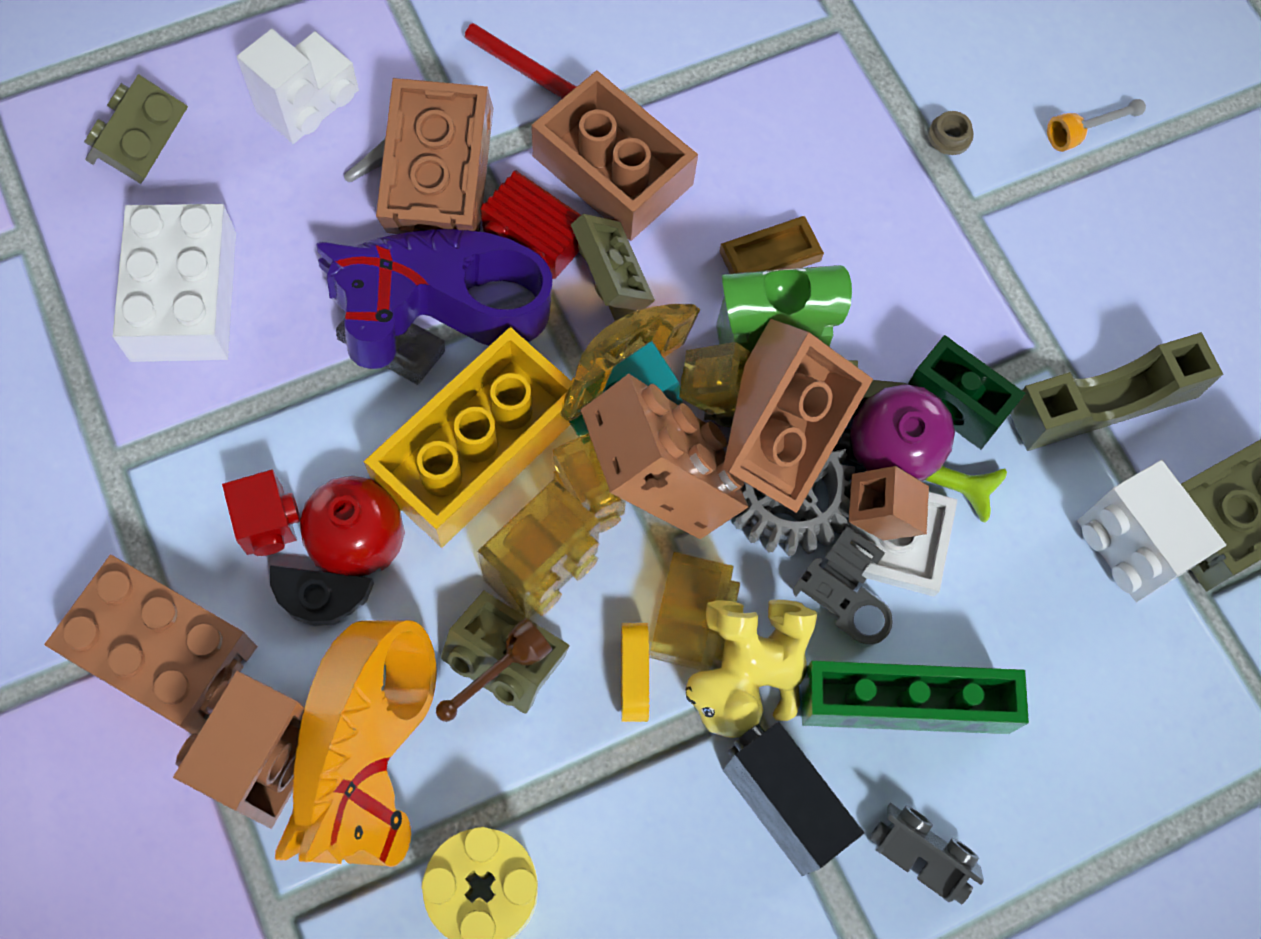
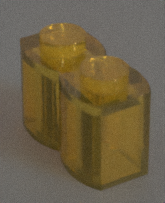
[649,552,740,671]

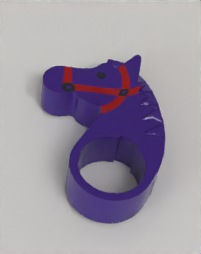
[316,229,553,369]

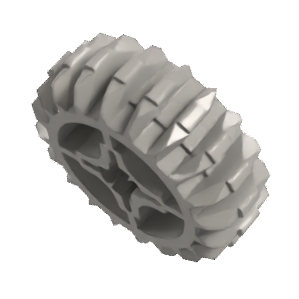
[734,449,856,557]

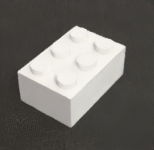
[112,204,236,362]

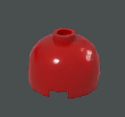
[300,475,405,576]

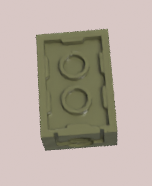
[1181,439,1261,592]

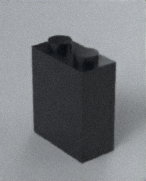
[723,721,865,877]

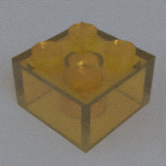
[478,479,600,619]

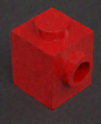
[222,469,300,556]

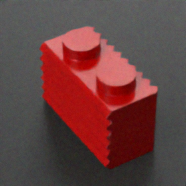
[481,170,581,279]

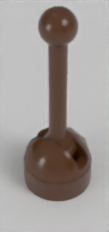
[436,617,553,722]

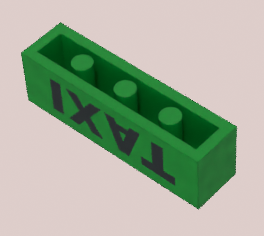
[801,661,1029,734]

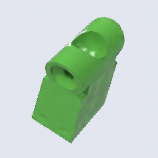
[716,265,852,383]

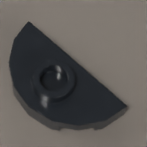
[270,565,374,626]

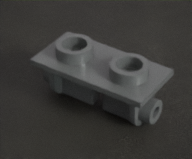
[869,803,984,905]

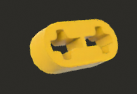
[621,623,649,722]

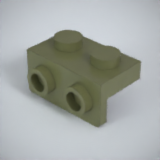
[84,74,189,184]

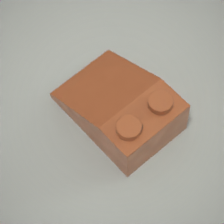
[723,319,873,513]

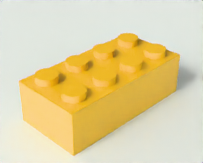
[364,327,582,548]

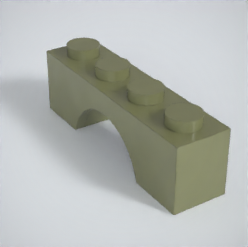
[1010,332,1224,451]

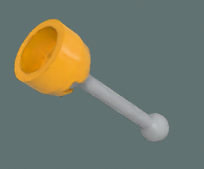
[1047,99,1146,152]

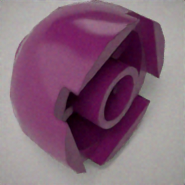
[850,384,955,482]

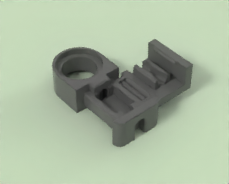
[793,526,893,644]

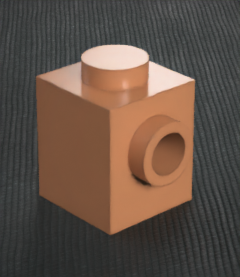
[849,466,929,541]

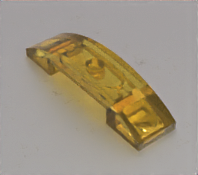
[560,304,700,421]

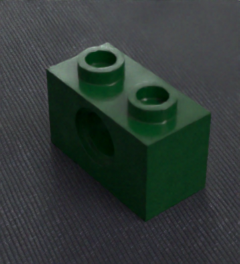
[908,335,1026,450]

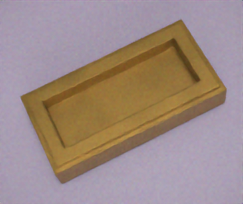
[719,215,824,274]

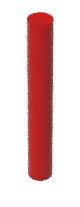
[465,23,577,99]

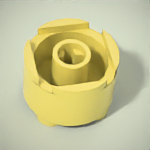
[421,827,538,939]

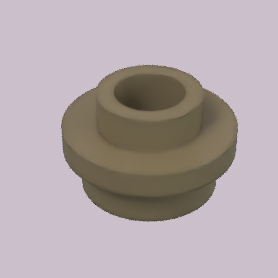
[928,111,974,155]

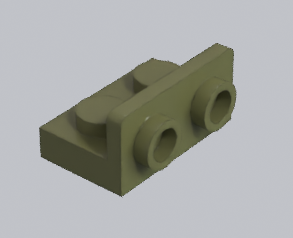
[571,213,655,325]
[441,590,570,714]

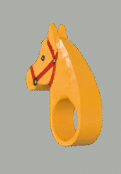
[275,620,437,867]

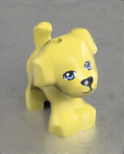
[685,599,817,738]

